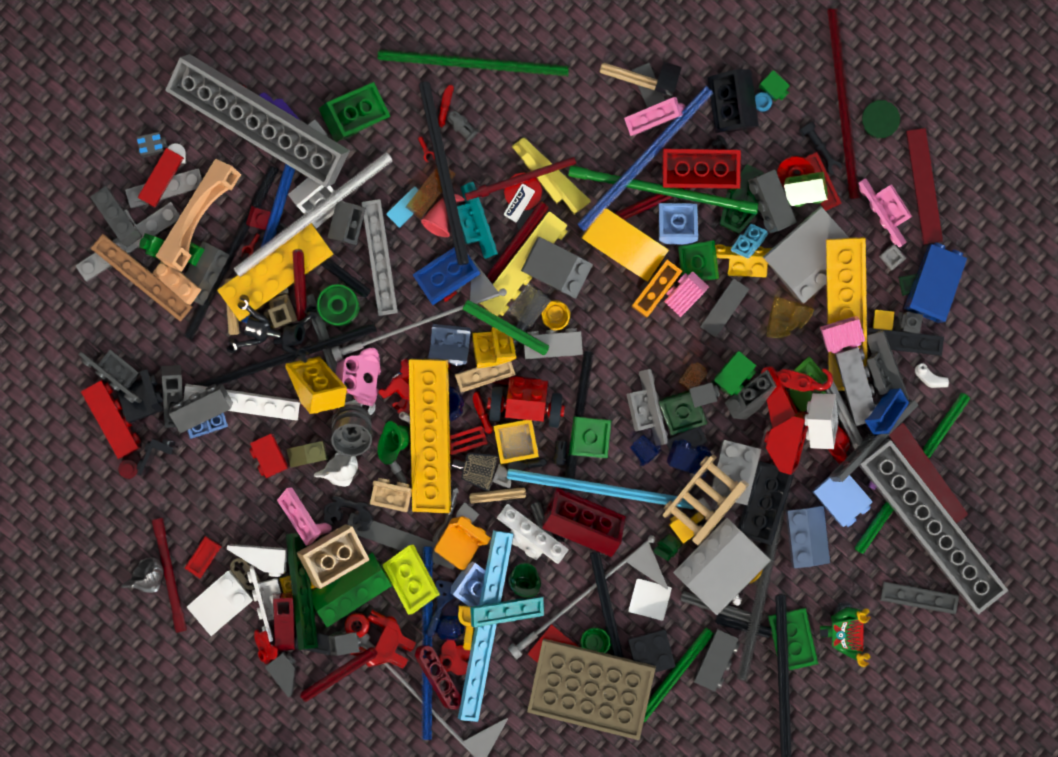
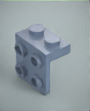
[428,324,471,366]

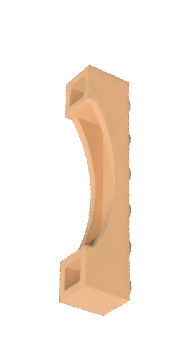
[156,159,241,272]

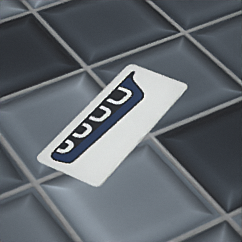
[504,184,535,222]

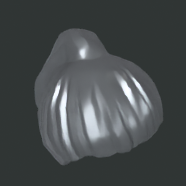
[121,557,163,593]

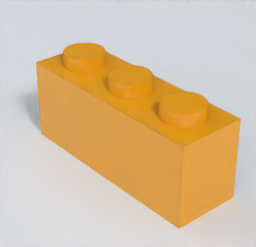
[631,260,682,318]

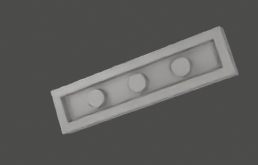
[125,168,203,209]

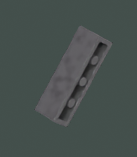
[834,346,877,426]

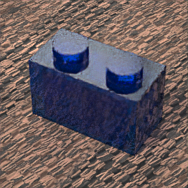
[666,439,712,477]

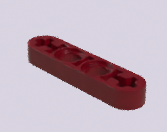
[415,645,461,710]

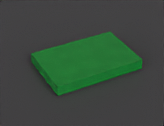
[768,607,818,670]

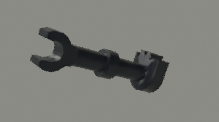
[798,121,842,175]

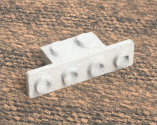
[497,504,568,564]
[247,565,281,642]

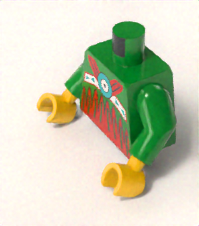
[820,607,871,667]

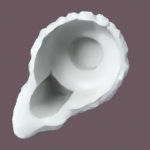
[314,452,358,487]

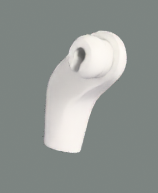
[915,363,949,388]

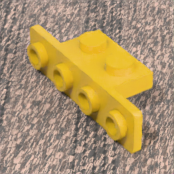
[715,244,773,277]

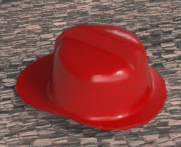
[828,426,850,464]

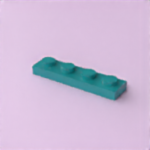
[470,596,544,628]

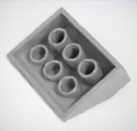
[763,206,849,304]
[673,518,771,615]

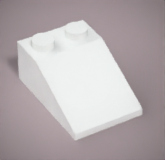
[227,544,288,577]
[187,570,254,636]

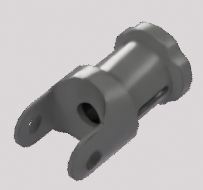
[448,111,480,143]

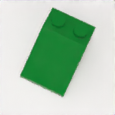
[318,82,391,142]

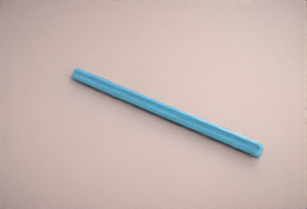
[507,469,694,509]

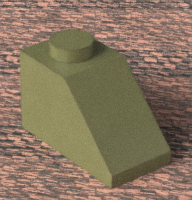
[287,441,328,468]

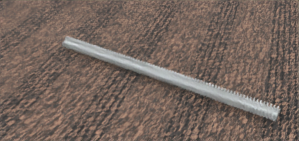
[234,153,393,277]

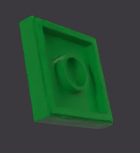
[678,241,719,281]
[569,416,611,458]

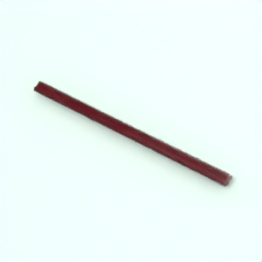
[827,9,860,199]

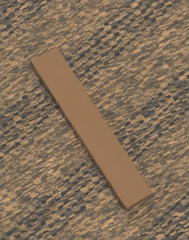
[91,234,193,322]

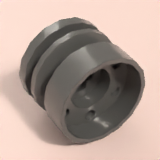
[331,405,372,456]

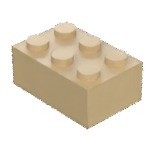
[297,524,369,589]

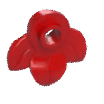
[254,629,278,664]
[438,638,470,675]

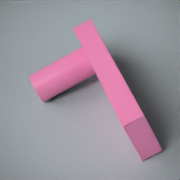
[624,97,686,136]
[277,488,332,545]

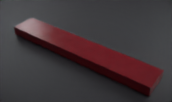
[906,128,943,245]
[888,422,968,524]

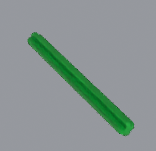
[644,628,714,722]

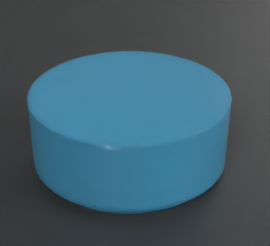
[755,92,772,112]

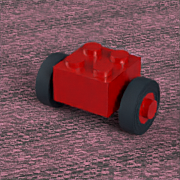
[487,377,565,428]

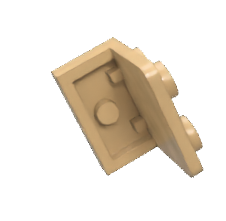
[370,478,412,512]

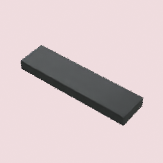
[880,581,959,614]

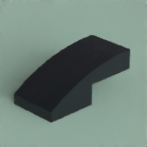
[654,61,682,96]

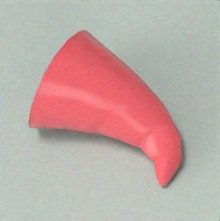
[421,194,465,237]

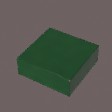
[898,273,918,296]

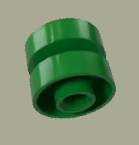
[317,284,360,326]

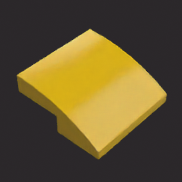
[472,327,516,368]

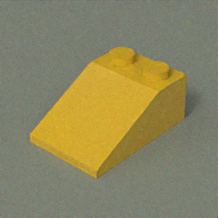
[285,356,347,414]

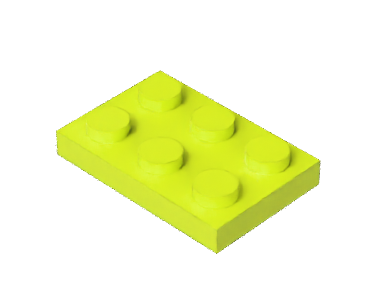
[382,545,440,615]

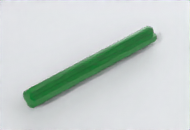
[463,300,549,355]

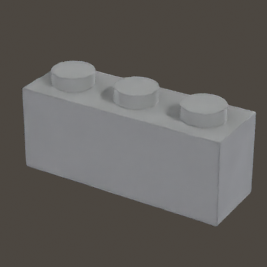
[524,328,583,359]

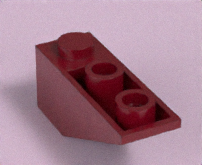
[273,593,294,651]

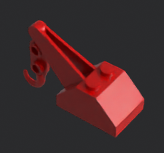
[761,366,833,475]

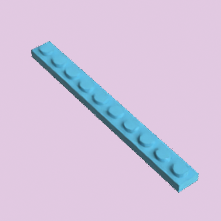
[458,530,513,722]

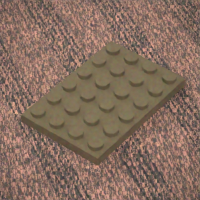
[527,638,656,740]

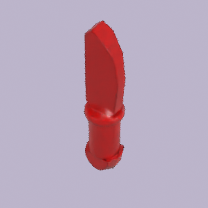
[438,85,454,127]
[473,392,493,434]

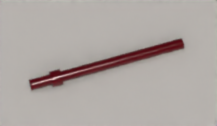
[465,157,576,201]

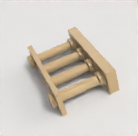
[663,455,749,545]

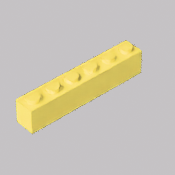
[479,211,568,316]

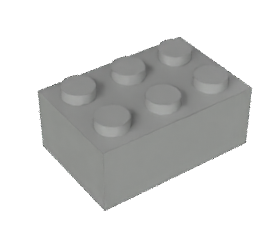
[711,440,761,505]

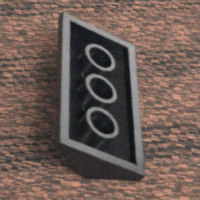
[738,461,795,545]

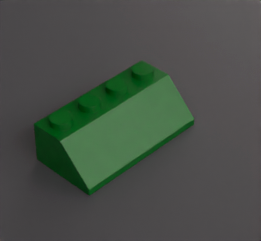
[312,552,392,627]

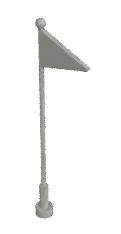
[331,260,507,362]
[507,535,668,659]
[360,633,508,757]

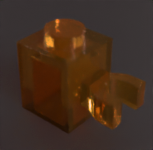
[678,362,707,390]

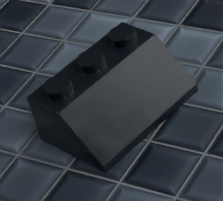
[707,69,759,133]

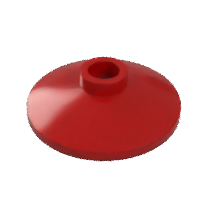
[777,156,815,189]

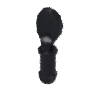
[507,458,547,471]

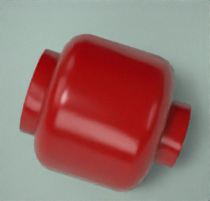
[345,612,370,638]

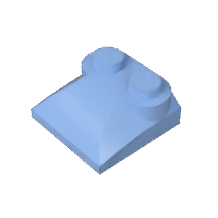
[659,203,698,245]
[450,561,485,607]

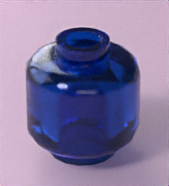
[435,615,464,641]

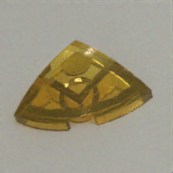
[766,297,814,338]

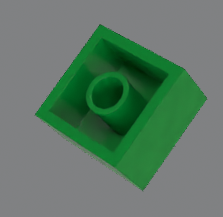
[711,351,756,396]

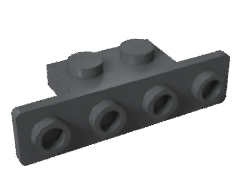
[867,330,909,400]
[78,350,142,403]

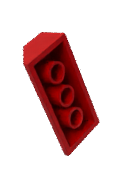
[662,149,741,189]

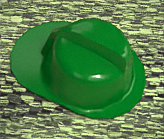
[377,421,409,465]

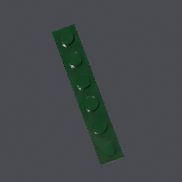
[286,533,318,650]

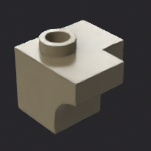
[264,294,298,330]

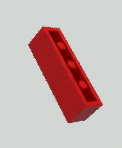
[81,380,141,459]

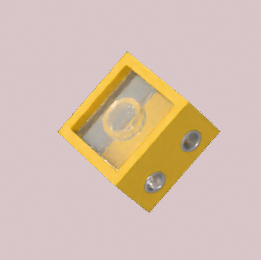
[494,420,539,464]

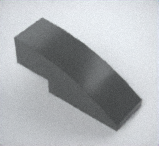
[700,278,749,338]

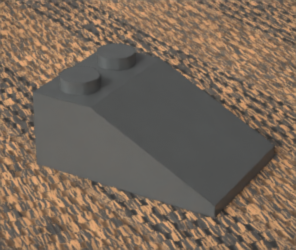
[521,236,593,299]

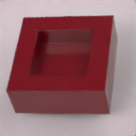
[246,206,271,230]

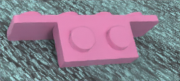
[858,178,912,247]

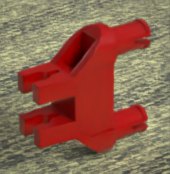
[350,609,416,669]

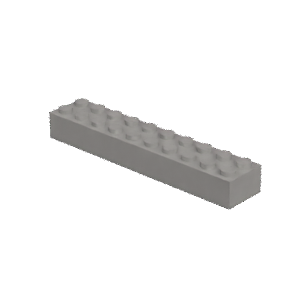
[165,54,350,188]
[859,438,1009,615]

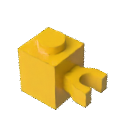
[669,512,705,543]

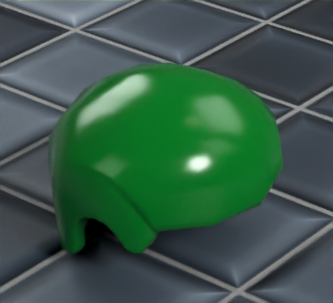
[580,628,610,653]

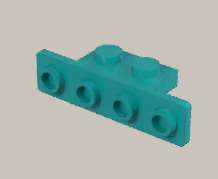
[457,182,497,259]

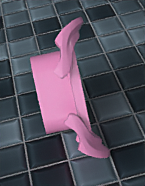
[336,348,381,406]

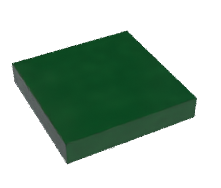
[659,390,707,435]

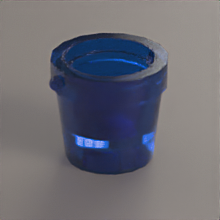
[630,435,661,467]

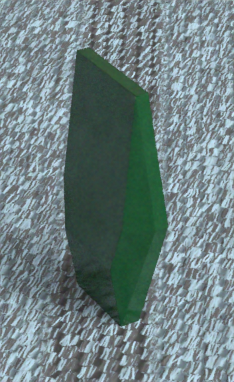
[719,164,764,234]

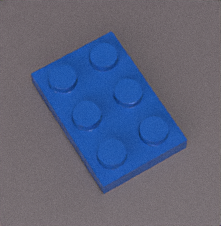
[413,248,481,305]

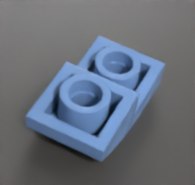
[187,413,228,439]

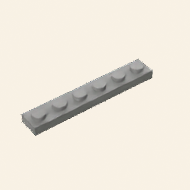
[361,199,398,316]
[76,202,180,282]

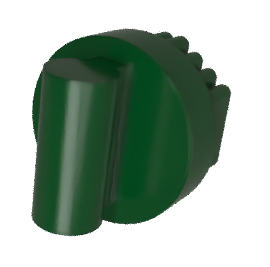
[654,534,681,561]

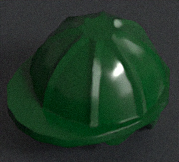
[508,563,541,597]

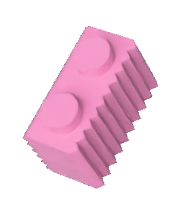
[664,271,709,317]
[820,316,865,353]

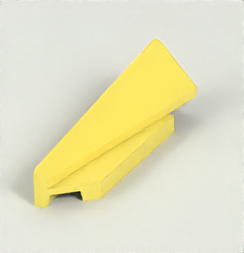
[512,138,591,215]

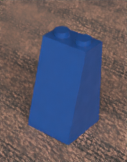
[903,242,967,323]

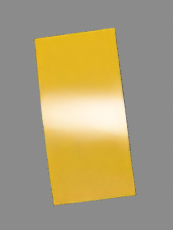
[581,208,669,282]

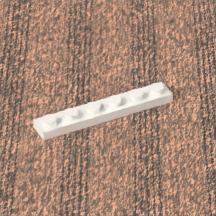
[183,384,300,421]

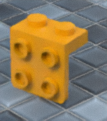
[434,516,491,570]

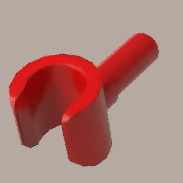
[418,137,435,162]
[242,233,260,258]

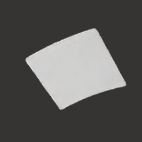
[628,579,672,621]

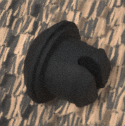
[711,135,728,150]

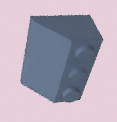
[785,506,830,568]

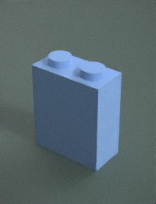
[812,475,872,527]

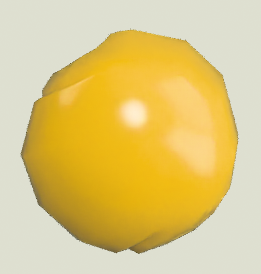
[541,300,570,330]

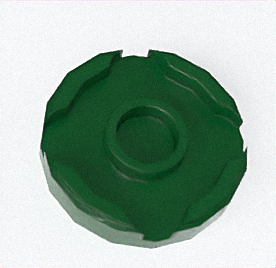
[862,100,900,139]

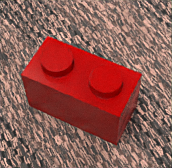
[249,434,289,478]

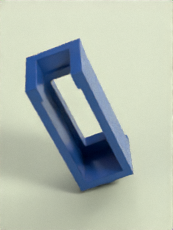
[865,388,909,435]

